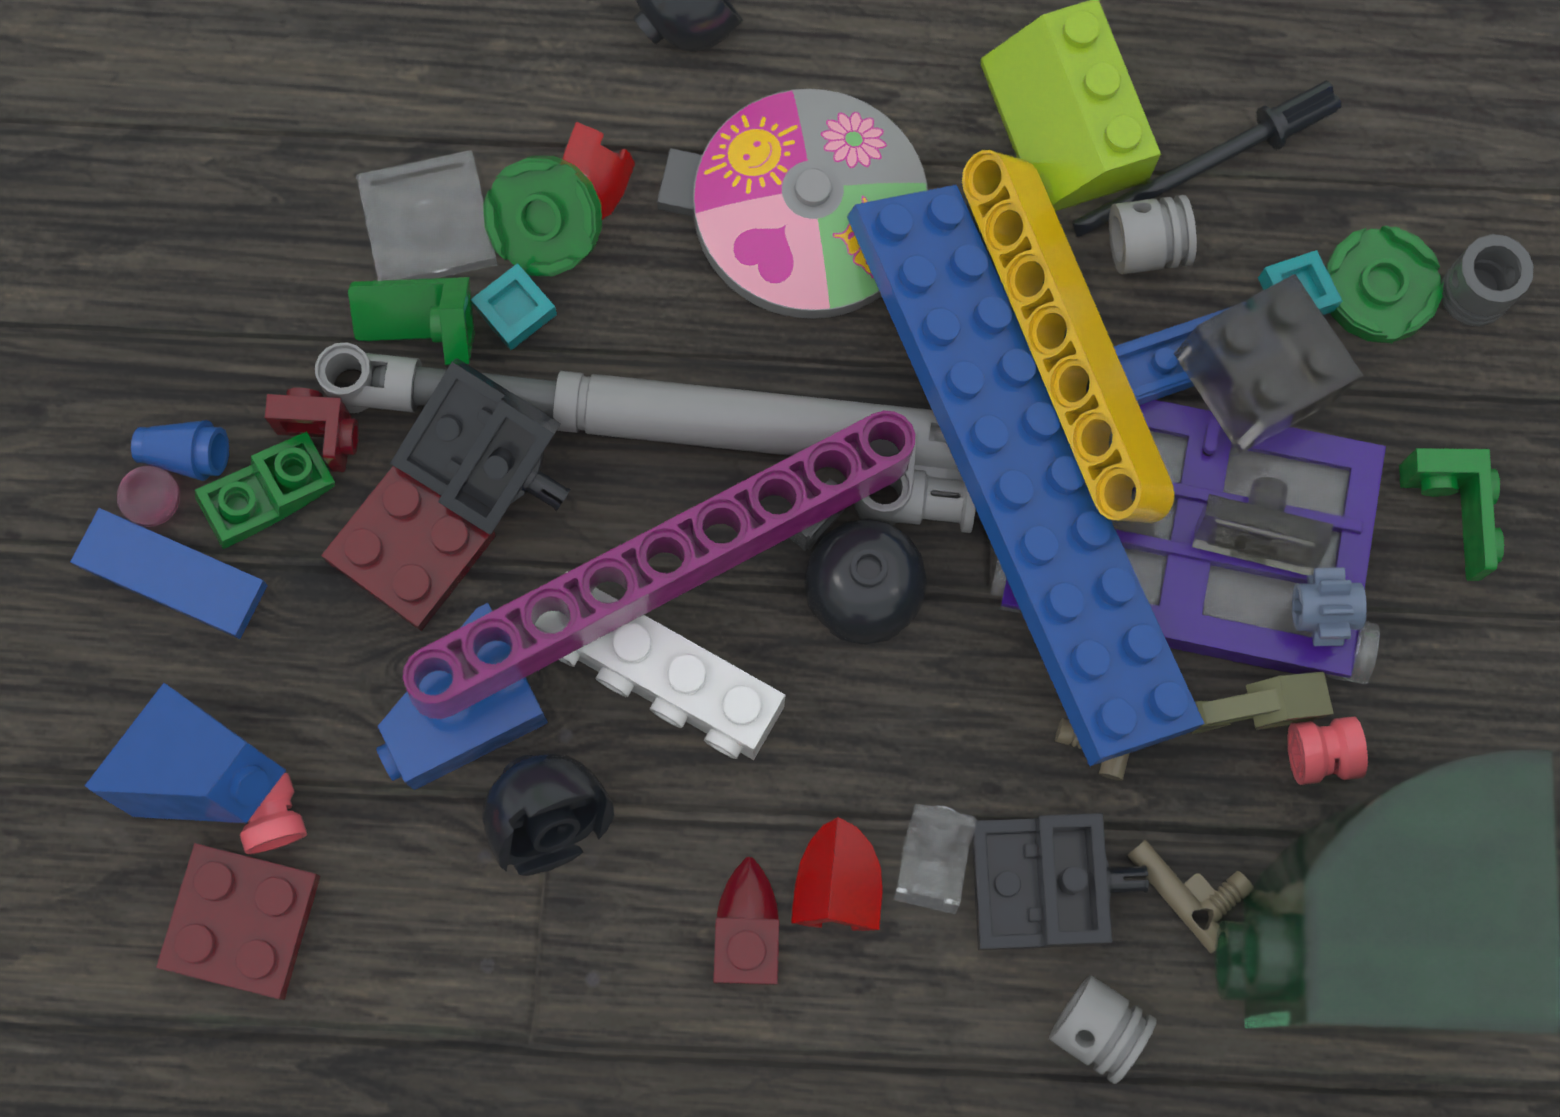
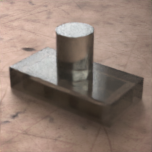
[1192,477,1333,576]

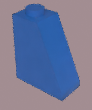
[376,603,548,790]
[85,683,286,823]

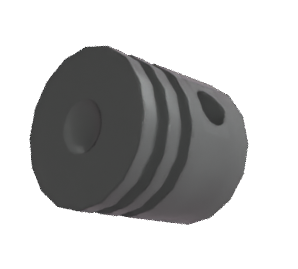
[1441,234,1534,326]

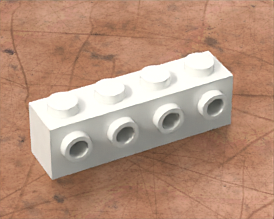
[535,572,785,760]

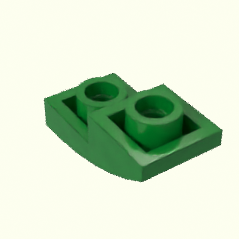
[195,431,335,549]

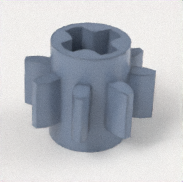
[1292,567,1367,646]

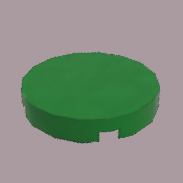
[483,156,602,276]
[1325,226,1443,343]

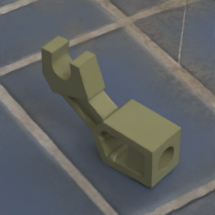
[1192,672,1334,734]

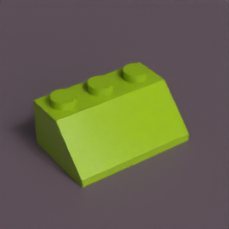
[980,0,1161,211]

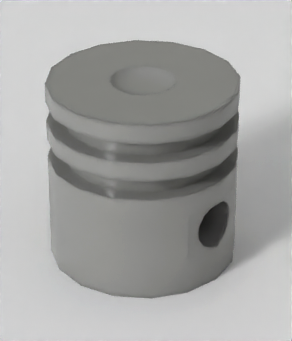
[1109,195,1197,274]
[1049,975,1157,1084]

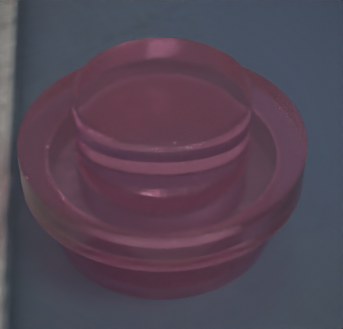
[117,466,180,527]

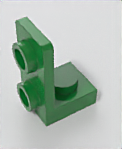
[348,277,475,365]
[1399,448,1504,581]

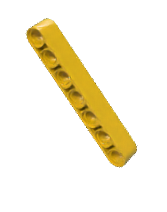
[962,150,1174,523]

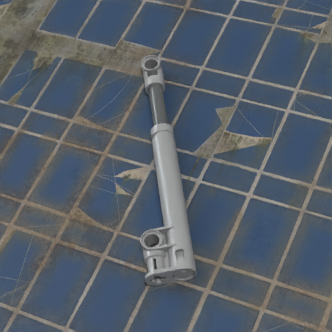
[315,342,976,533]

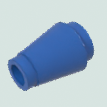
[131,420,229,481]

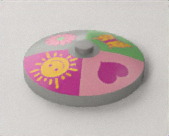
[693,89,928,319]

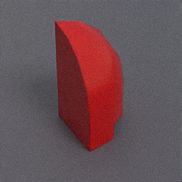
[562,122,635,220]
[791,817,883,931]

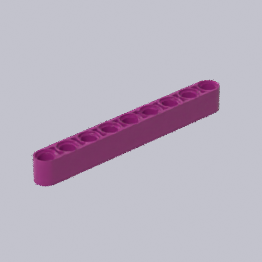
[403,410,916,719]

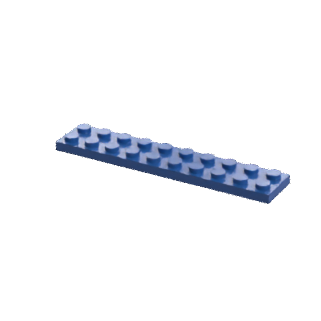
[847,185,1205,766]

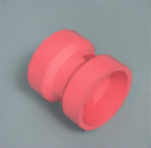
[1287,716,1368,785]
[240,773,307,854]

